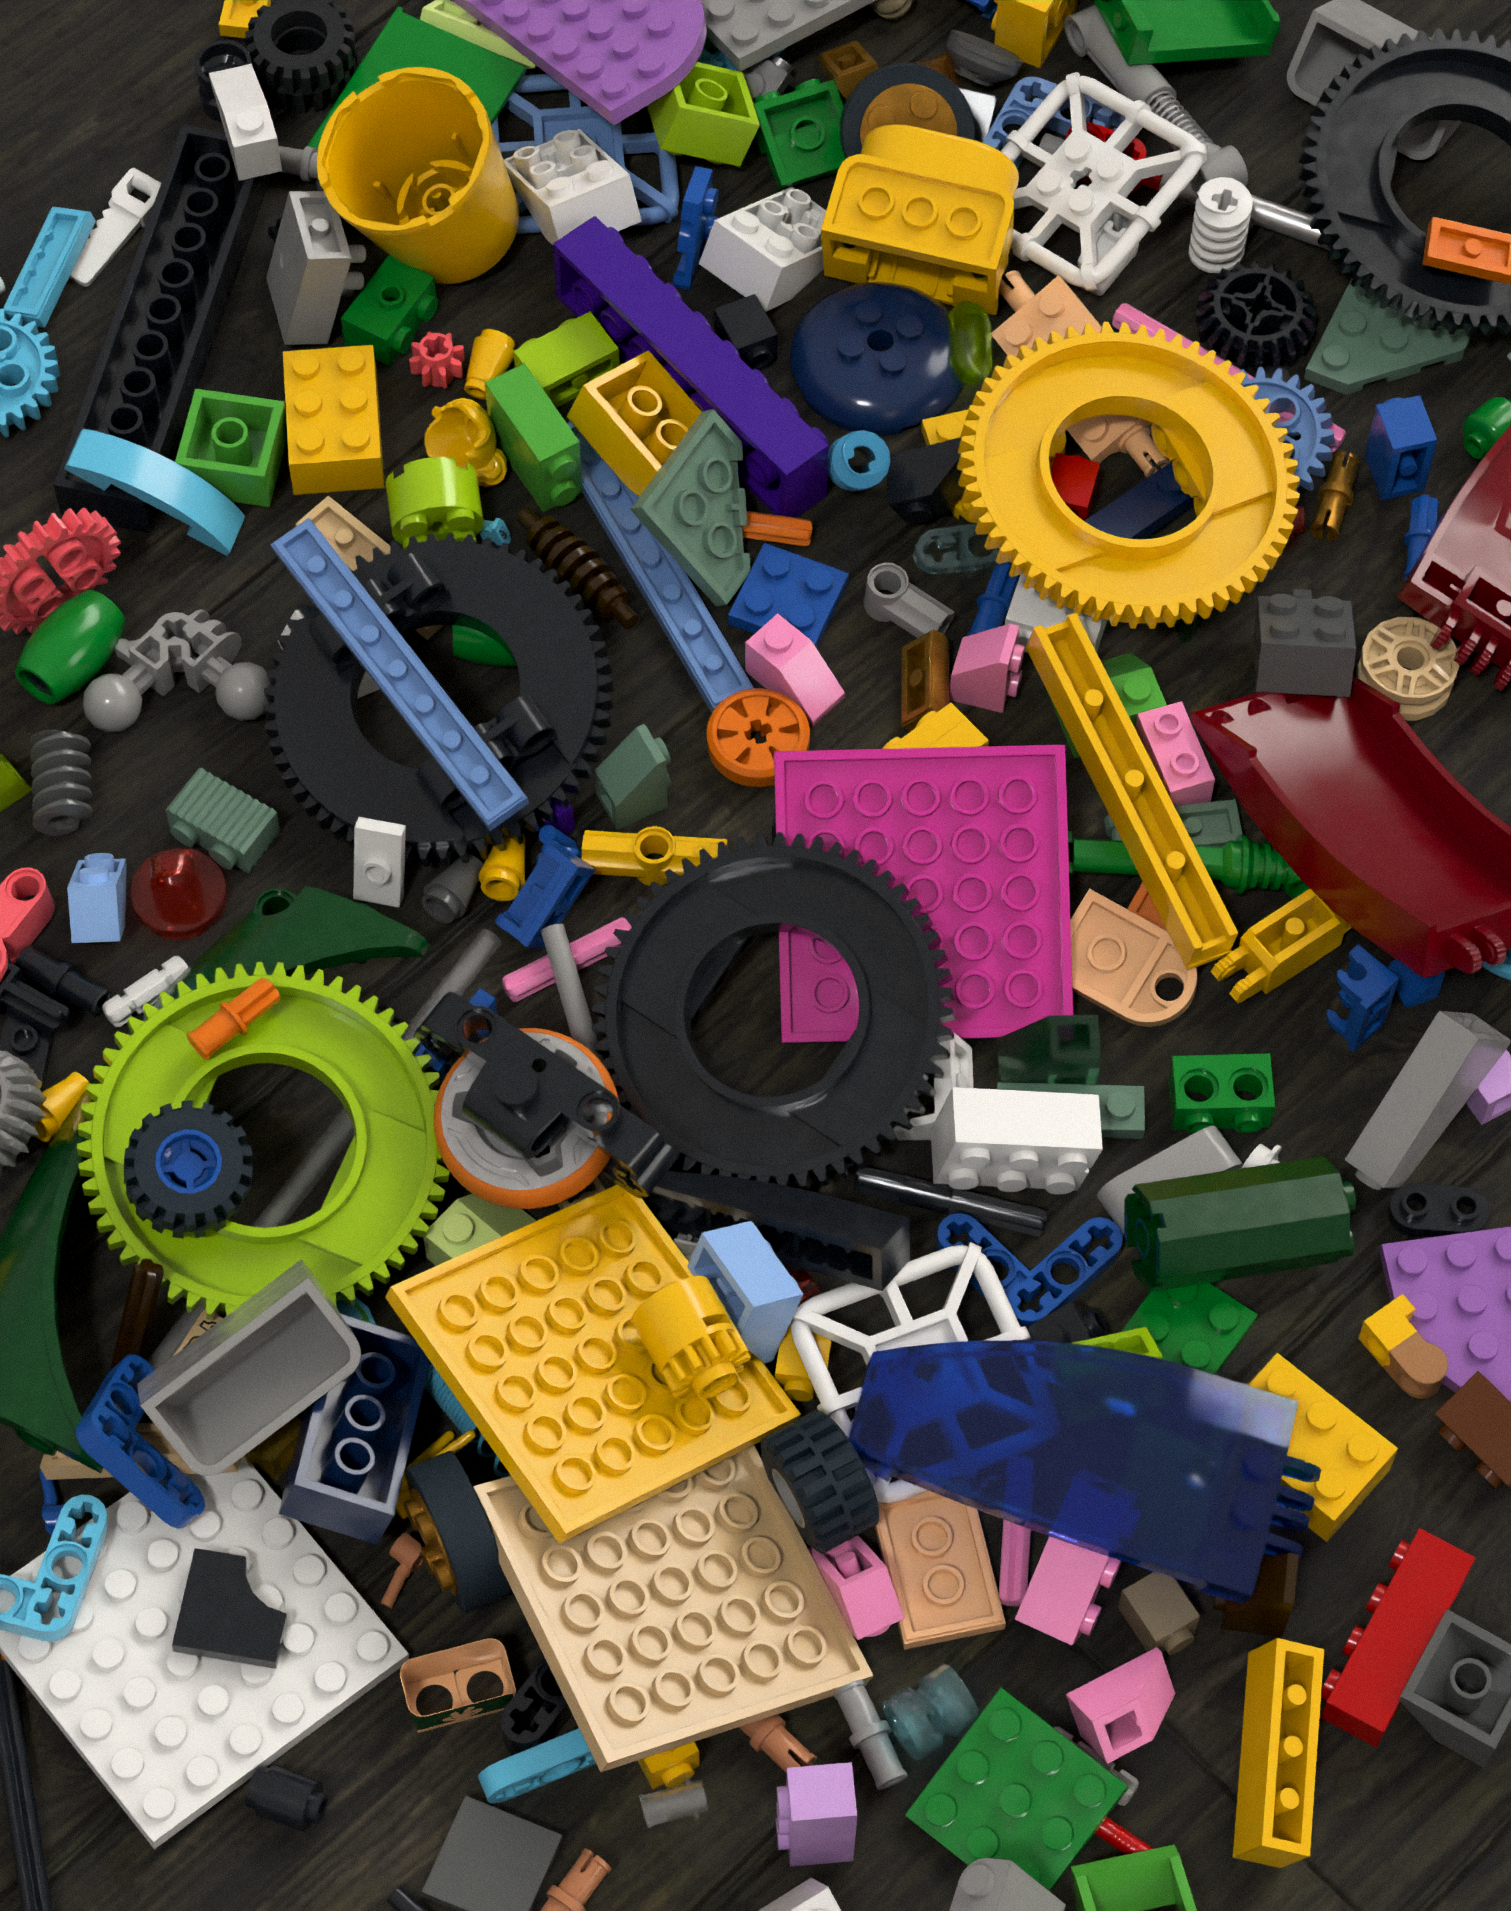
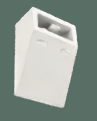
[504,129,642,245]
[699,187,850,312]

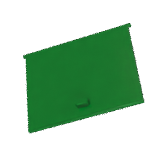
[307,6,527,148]

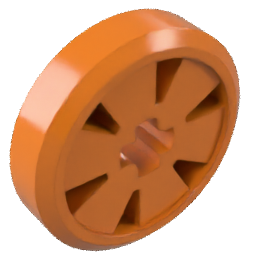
[707,688,810,787]

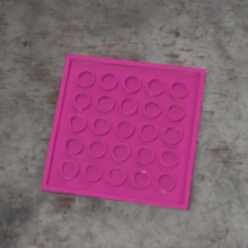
[774,745,1074,1043]

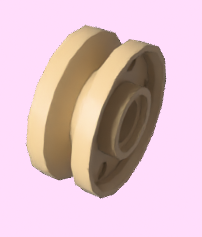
[1356,617,1459,721]

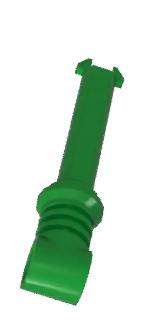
[1068,831,1310,899]

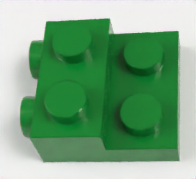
[753,79,846,191]

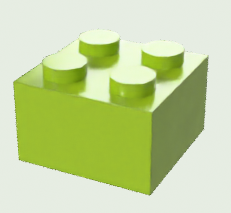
[647,62,760,167]

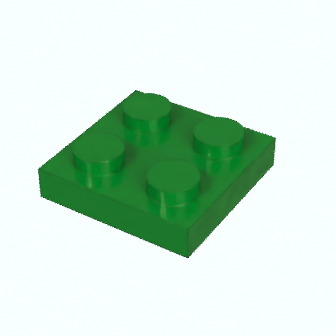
[1121,1283,1258,1398]

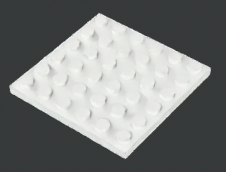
[0,1456,409,1849]

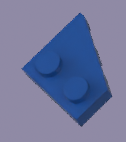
[673,166,719,290]

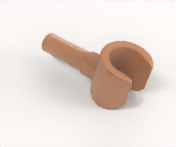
[380,1533,424,1609]

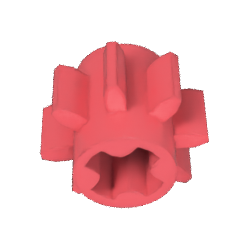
[409,332,465,388]

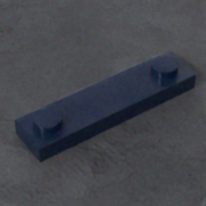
[1085,462,1194,539]

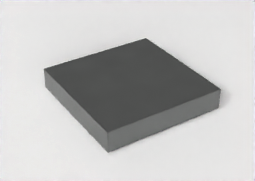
[422,1795,563,1911]

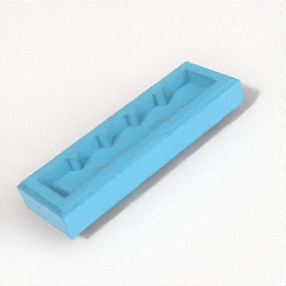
[3,206,96,328]

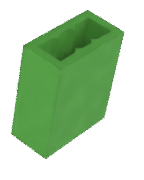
[485,363,583,512]

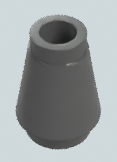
[421,854,483,923]

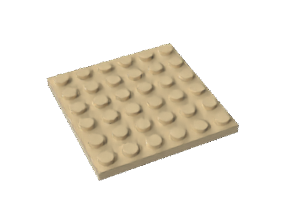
[473,1445,874,1772]

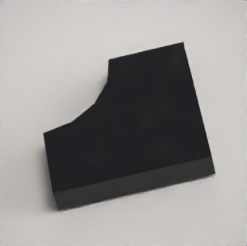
[172,1548,287,1669]

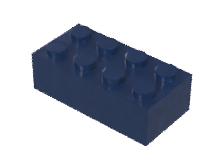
[278,1314,430,1545]

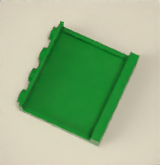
[1093,0,1280,65]

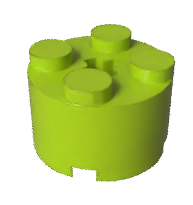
[386,457,484,549]

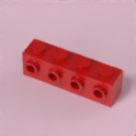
[1320,1528,1476,1748]

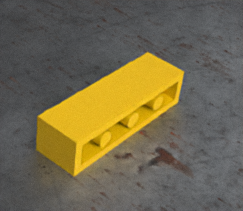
[1233,1638,1324,1868]

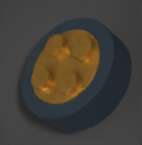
[839,63,975,159]
[403,1451,510,1614]

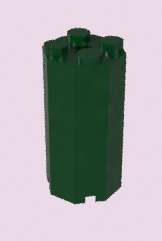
[1124,1156,1356,1292]

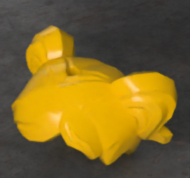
[424,398,508,487]

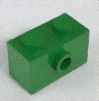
[341,255,438,367]

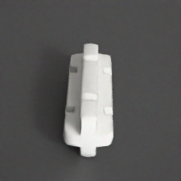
[102,956,188,1027]

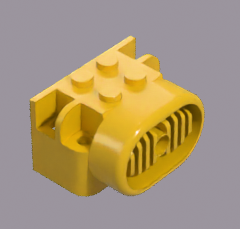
[821,124,1019,315]

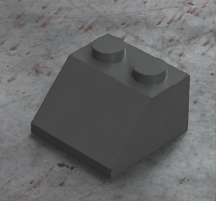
[1399,1609,1511,1767]

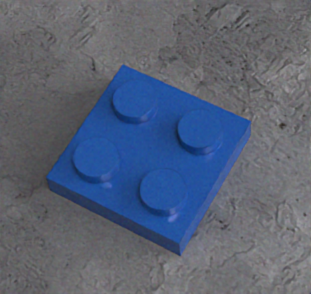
[728,543,849,648]

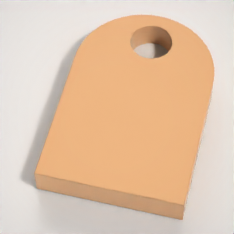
[1070,888,1198,1027]

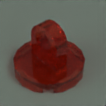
[130,848,228,940]

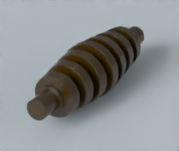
[517,507,639,629]

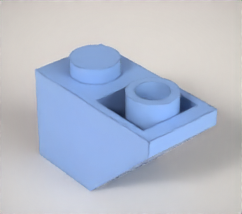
[67,853,127,943]

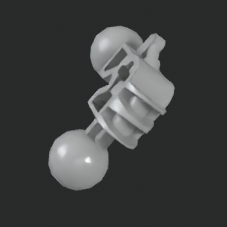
[82,609,274,732]

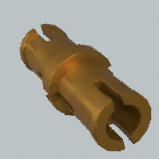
[1310,451,1361,542]

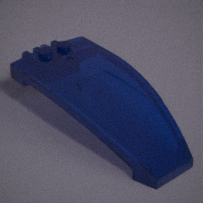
[847,1340,1321,1604]

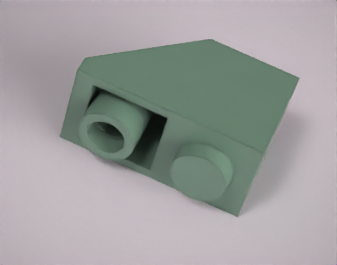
[595,724,671,830]

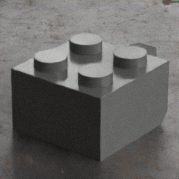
[1253,589,1356,697]

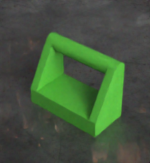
[1071,1845,1197,1911]

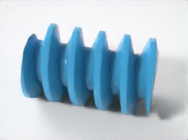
[828,430,891,491]

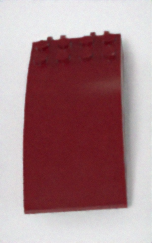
[1191,675,1511,978]

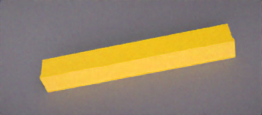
[1025,613,1238,971]

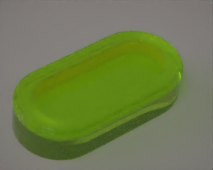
[947,301,992,385]

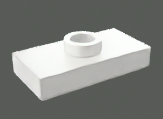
[353,817,406,908]

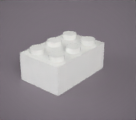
[931,1087,1103,1194]

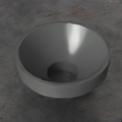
[946,30,1023,87]

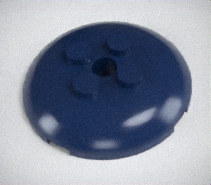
[790,282,969,436]

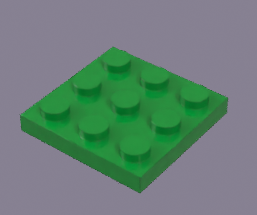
[905,1688,1129,1892]

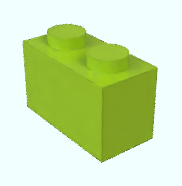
[514,311,619,408]

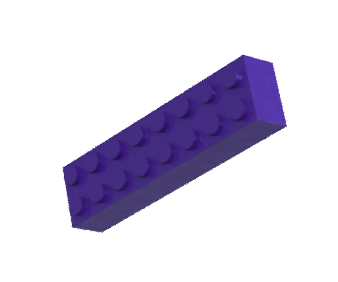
[553,216,829,518]

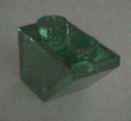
[997,1014,1101,1085]

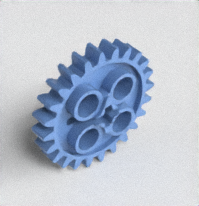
[1240,367,1335,492]

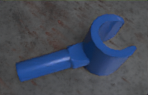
[39,1470,74,1535]

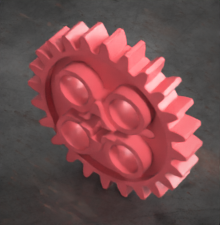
[0,508,121,634]

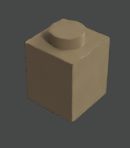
[1118,1565,1200,1655]

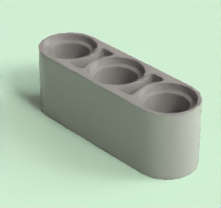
[1097,1125,1243,1237]

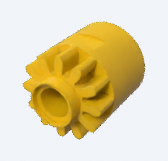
[631,1276,751,1400]

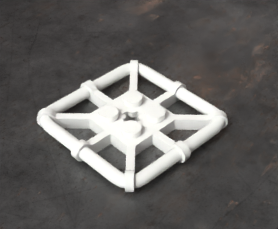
[1000,72,1207,291]
[790,1242,1061,1506]

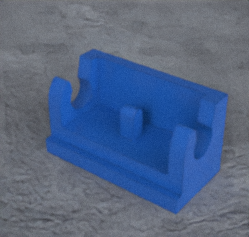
[495,839,596,949]
[1325,944,1399,1053]

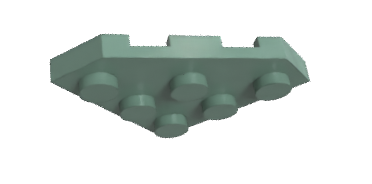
[1304,279,1476,395]
[630,409,751,606]

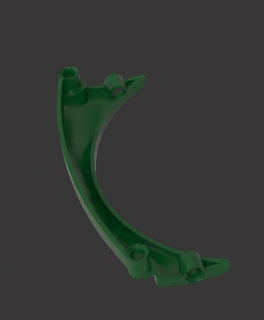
[0,886,430,1473]

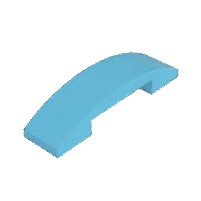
[64,429,245,556]

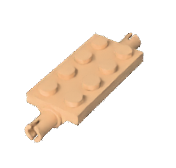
[991,270,1171,478]

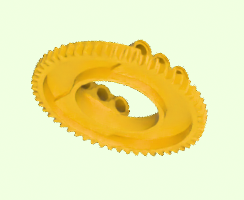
[957,322,1300,629]

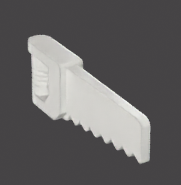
[69,167,161,287]

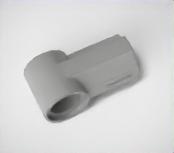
[864,563,955,638]

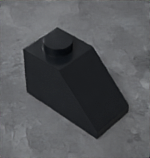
[887,438,965,523]

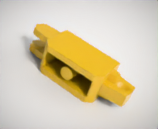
[1210,889,1351,1004]

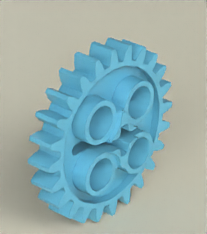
[0,309,60,438]

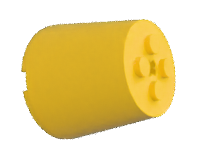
[317,67,519,284]

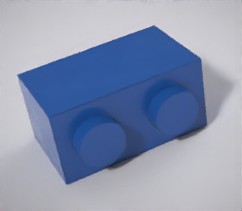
[1365,395,1437,500]

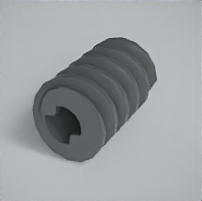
[30,730,93,836]

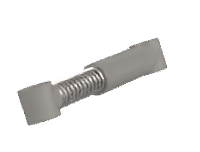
[1064,5,1248,197]

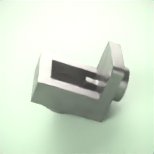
[741,54,800,104]

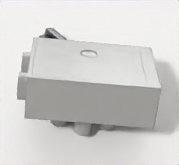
[266,191,366,345]

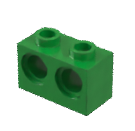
[1168,1053,1275,1134]

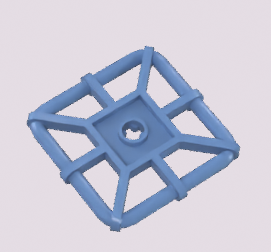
[492,74,680,234]

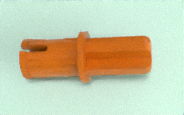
[186,978,281,1060]

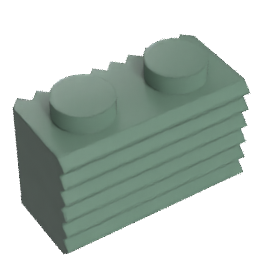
[166,768,280,873]

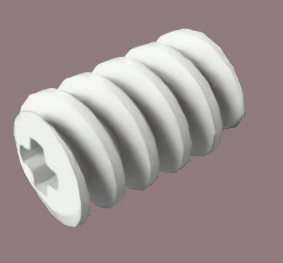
[1188,177,1253,273]

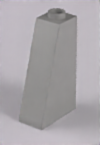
[1345,1011,1511,1190]

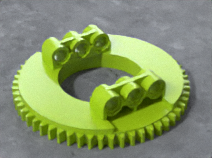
[77,962,450,1320]

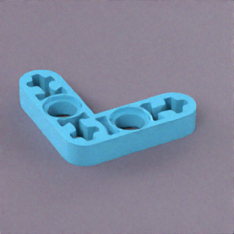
[0,1494,109,1642]

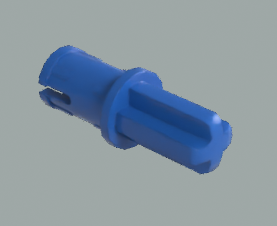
[1404,494,1439,581]
[967,562,1021,636]

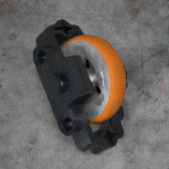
[414,991,679,1209]

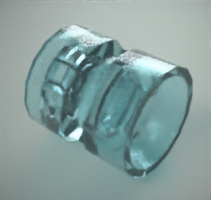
[881,1663,980,1761]

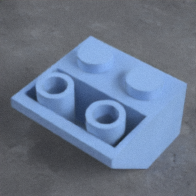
[687,1221,803,1363]

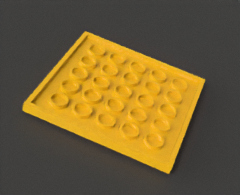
[385,1185,801,1544]

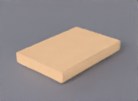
[874,1480,1006,1650]

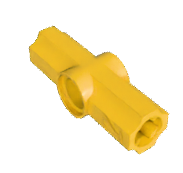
[581,826,727,886]

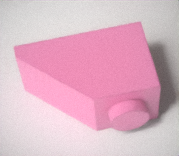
[745,613,845,726]
[808,1535,904,1640]

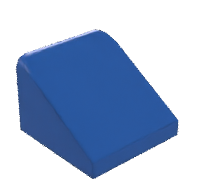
[1388,958,1445,1007]

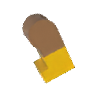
[1358,1294,1448,1399]

